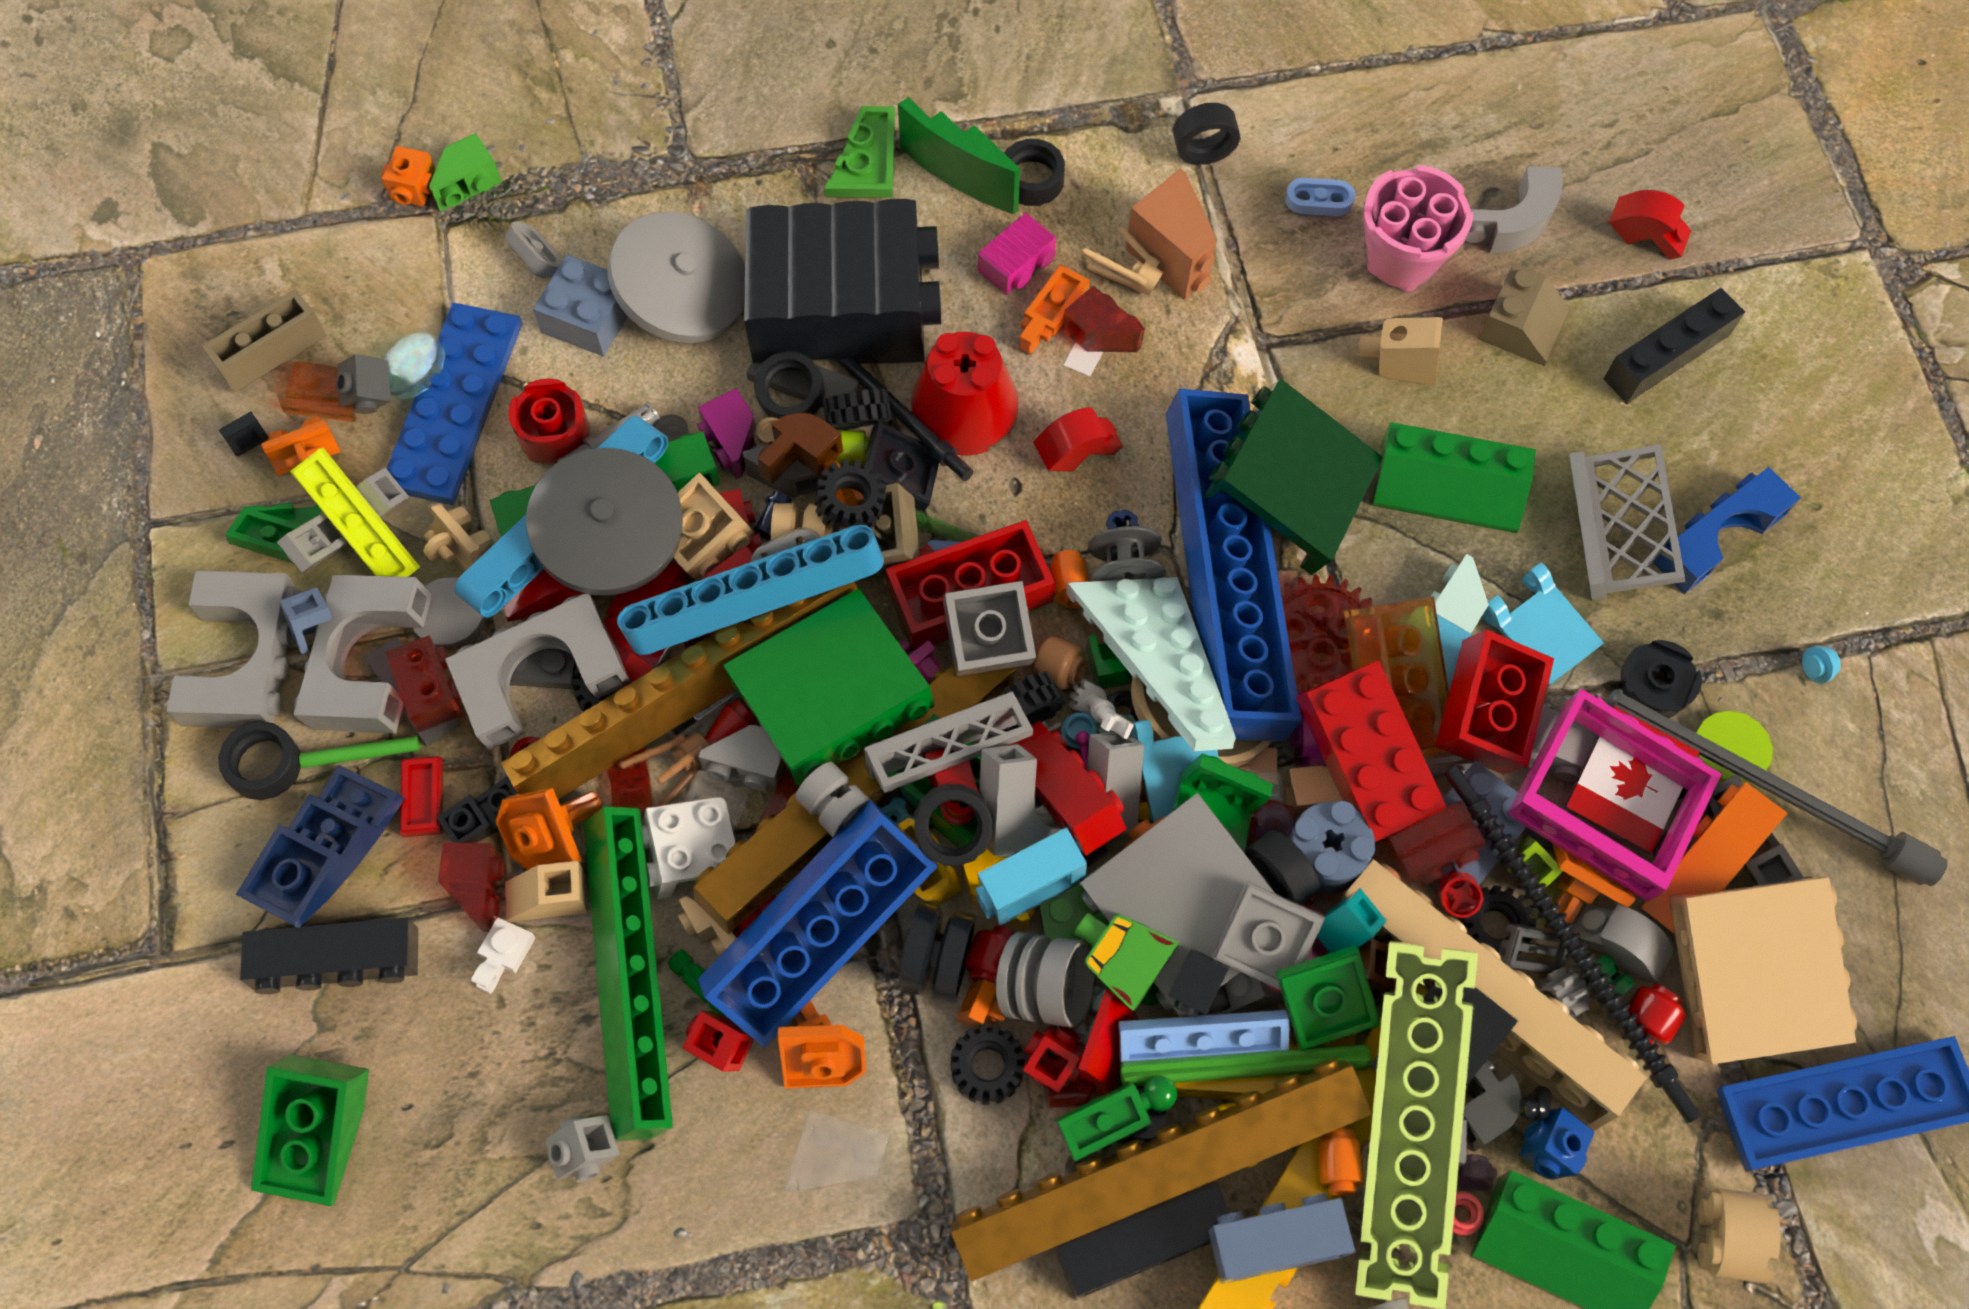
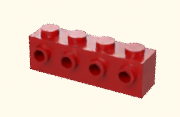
[1007,721,1127,856]

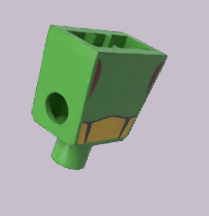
[1074,913,1180,1011]

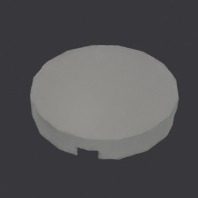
[413,577,487,650]

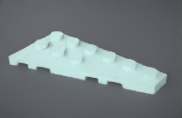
[1066,577,1236,751]

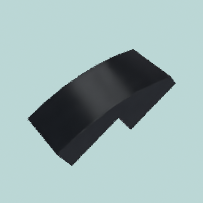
[437,776,518,850]

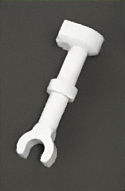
[1069,678,1134,739]

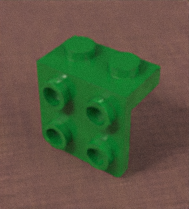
[1173,753,1273,854]

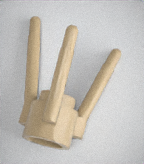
[1082,226,1164,296]

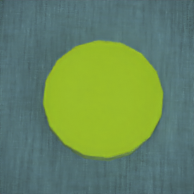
[1695,710,1773,784]

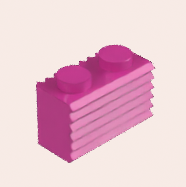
[977,213,1056,295]

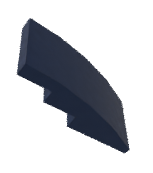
[235,765,405,928]

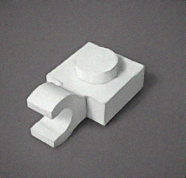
[471,917,536,994]

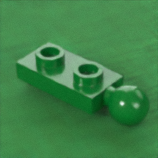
[1055,1076,1177,1161]

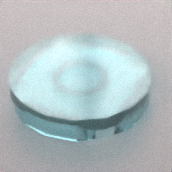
[384,332,445,399]

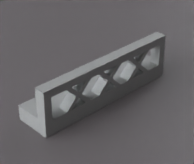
[864,691,1033,793]

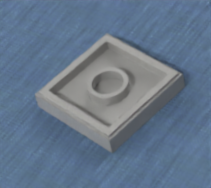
[1211,881,1325,990]

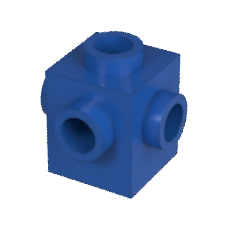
[1519,1107,1595,1180]

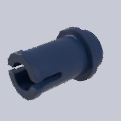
[753,491,793,541]

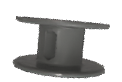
[1087,526,1166,582]

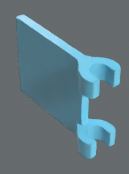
[1481,562,1604,686]
[1130,720,1219,824]

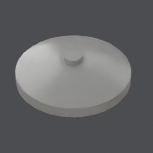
[607,212,745,343]

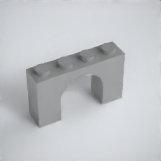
[166,571,300,728]
[293,575,432,734]
[445,594,632,750]
[977,732,1144,857]

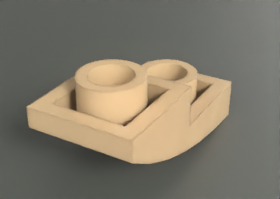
[678,896,737,956]

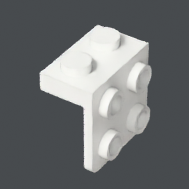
[642,797,736,899]

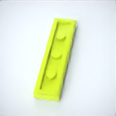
[290,448,420,577]

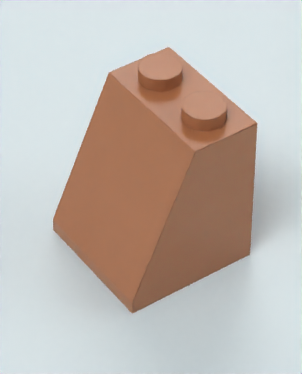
[1126,168,1217,300]

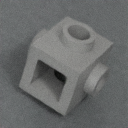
[545,1115,620,1183]

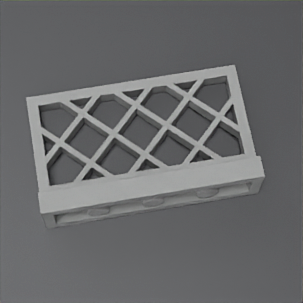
[1569,444,1685,601]

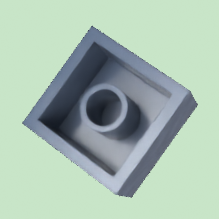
[533,254,628,357]

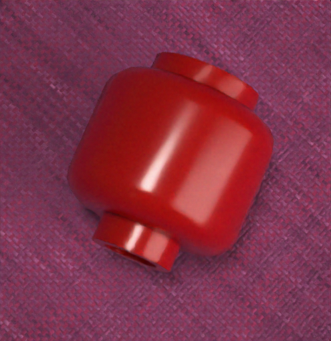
[964,926,1015,985]
[1628,983,1687,1045]

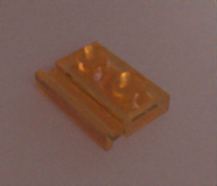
[280,361,356,422]

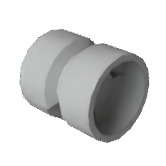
[795,762,873,837]

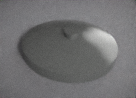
[526,448,683,595]

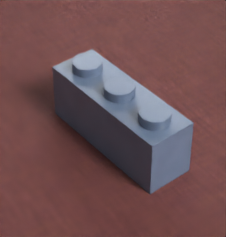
[1208,1193,1356,1284]

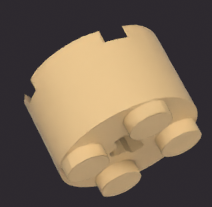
[1698,1188,1780,1284]

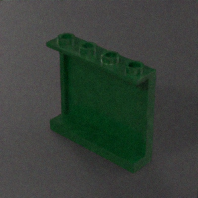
[1205,378,1383,576]

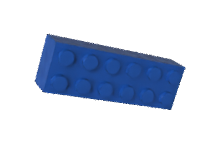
[698,800,938,1048]

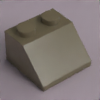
[1479,263,1570,366]

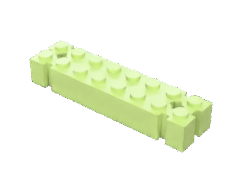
[1355,941,1478,1309]

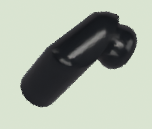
[1520,1086,1553,1122]

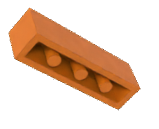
[1639,782,1787,934]

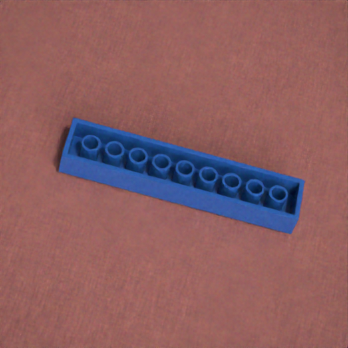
[1166,389,1302,742]

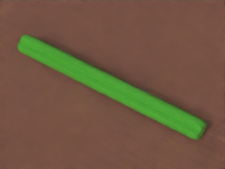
[1120,1044,1371,1086]

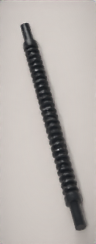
[1444,765,1701,1124]

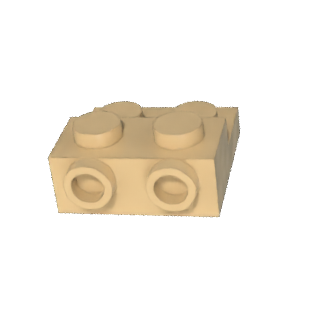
[673,472,754,581]

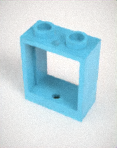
[975,827,1087,926]

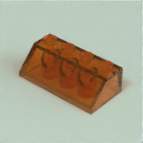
[1344,596,1449,757]

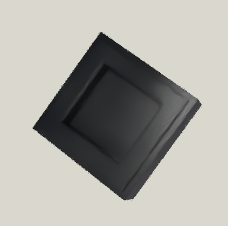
[219,411,268,457]

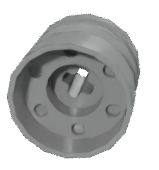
[996,932,1096,1028]

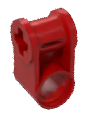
[923,743,979,826]

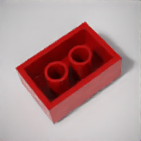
[1435,629,1554,775]

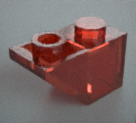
[1062,286,1145,353]
[438,843,504,932]

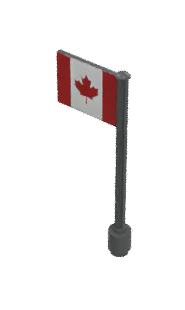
[1563,689,1948,886]

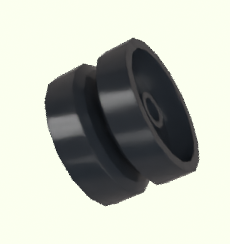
[898,902,976,1004]

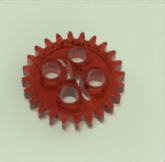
[1281,574,1383,690]

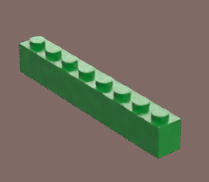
[583,806,673,1141]

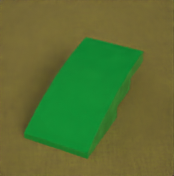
[898,97,1020,214]

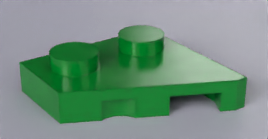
[225,503,323,564]

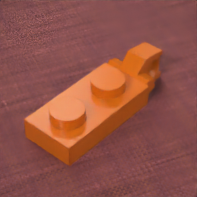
[1019,264,1090,355]

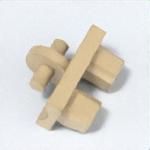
[423,503,492,572]

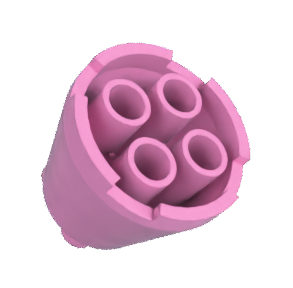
[1363,165,1473,291]

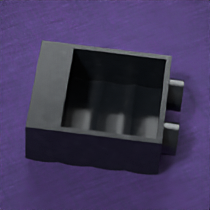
[744,199,942,363]

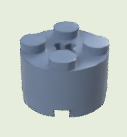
[1289,801,1375,894]

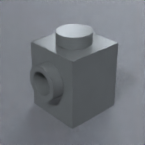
[335,354,391,414]

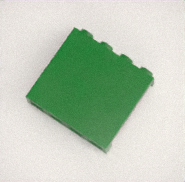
[723,588,935,786]

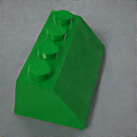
[1372,422,1536,533]
[1470,1170,1676,1309]

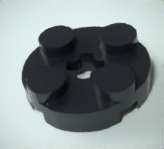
[1620,640,1702,717]

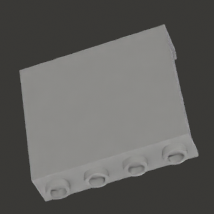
[1080,793,1275,1017]

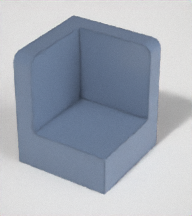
[279,587,332,655]

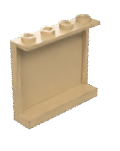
[1669,875,1857,1064]

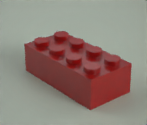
[885,520,1055,652]
[1295,660,1447,842]

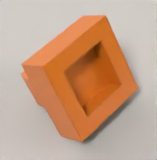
[956,979,1005,1027]

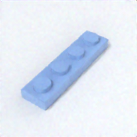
[1118,1010,1289,1063]

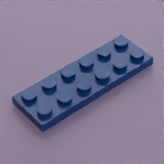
[386,302,523,505]
[1716,1036,1969,1172]

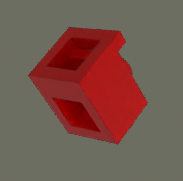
[682,1011,754,1072]

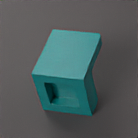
[1317,888,1387,953]

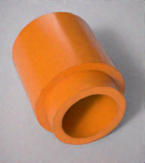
[1050,550,1090,608]
[1317,1128,1364,1196]

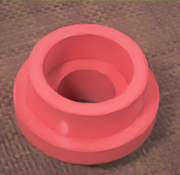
[1452,1191,1484,1236]

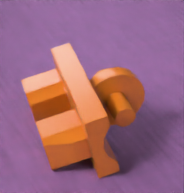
[261,416,341,476]

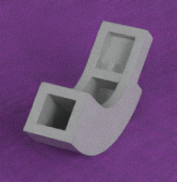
[1465,166,1562,254]
[277,468,409,572]

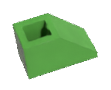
[429,133,502,212]

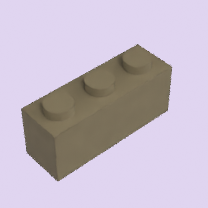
[201,289,327,393]

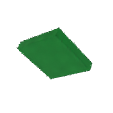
[1275,945,1381,1051]

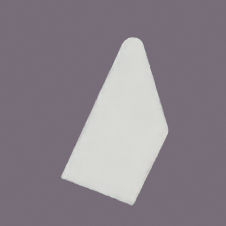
[1063,321,1103,376]

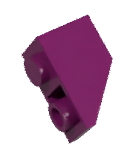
[697,388,756,480]

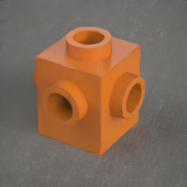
[381,146,436,207]

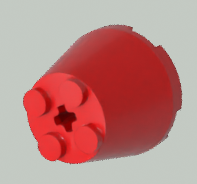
[911,332,1018,456]

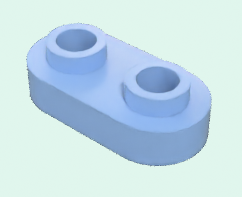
[1285,178,1356,216]

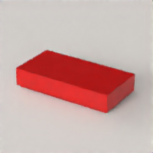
[399,756,444,838]

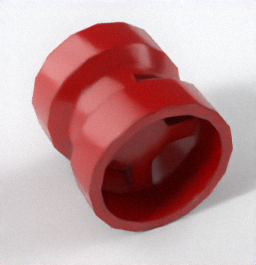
[1438,870,1483,918]

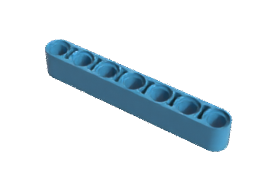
[455,416,668,617]
[617,525,884,655]

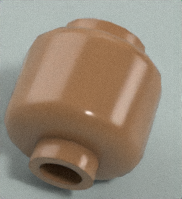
[1031,636,1088,691]

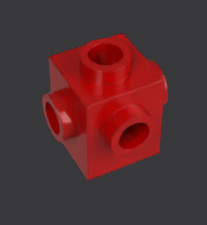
[1023,1024,1085,1093]

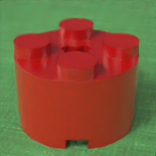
[508,378,590,464]

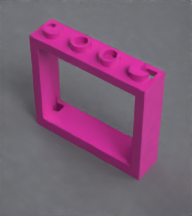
[1507,689,1721,901]

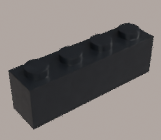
[1603,287,1745,404]
[240,917,419,994]
[1056,1180,1230,1300]

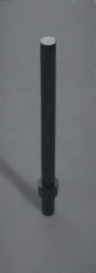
[835,358,974,481]

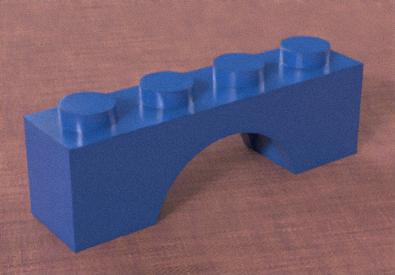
[1653,467,1801,594]

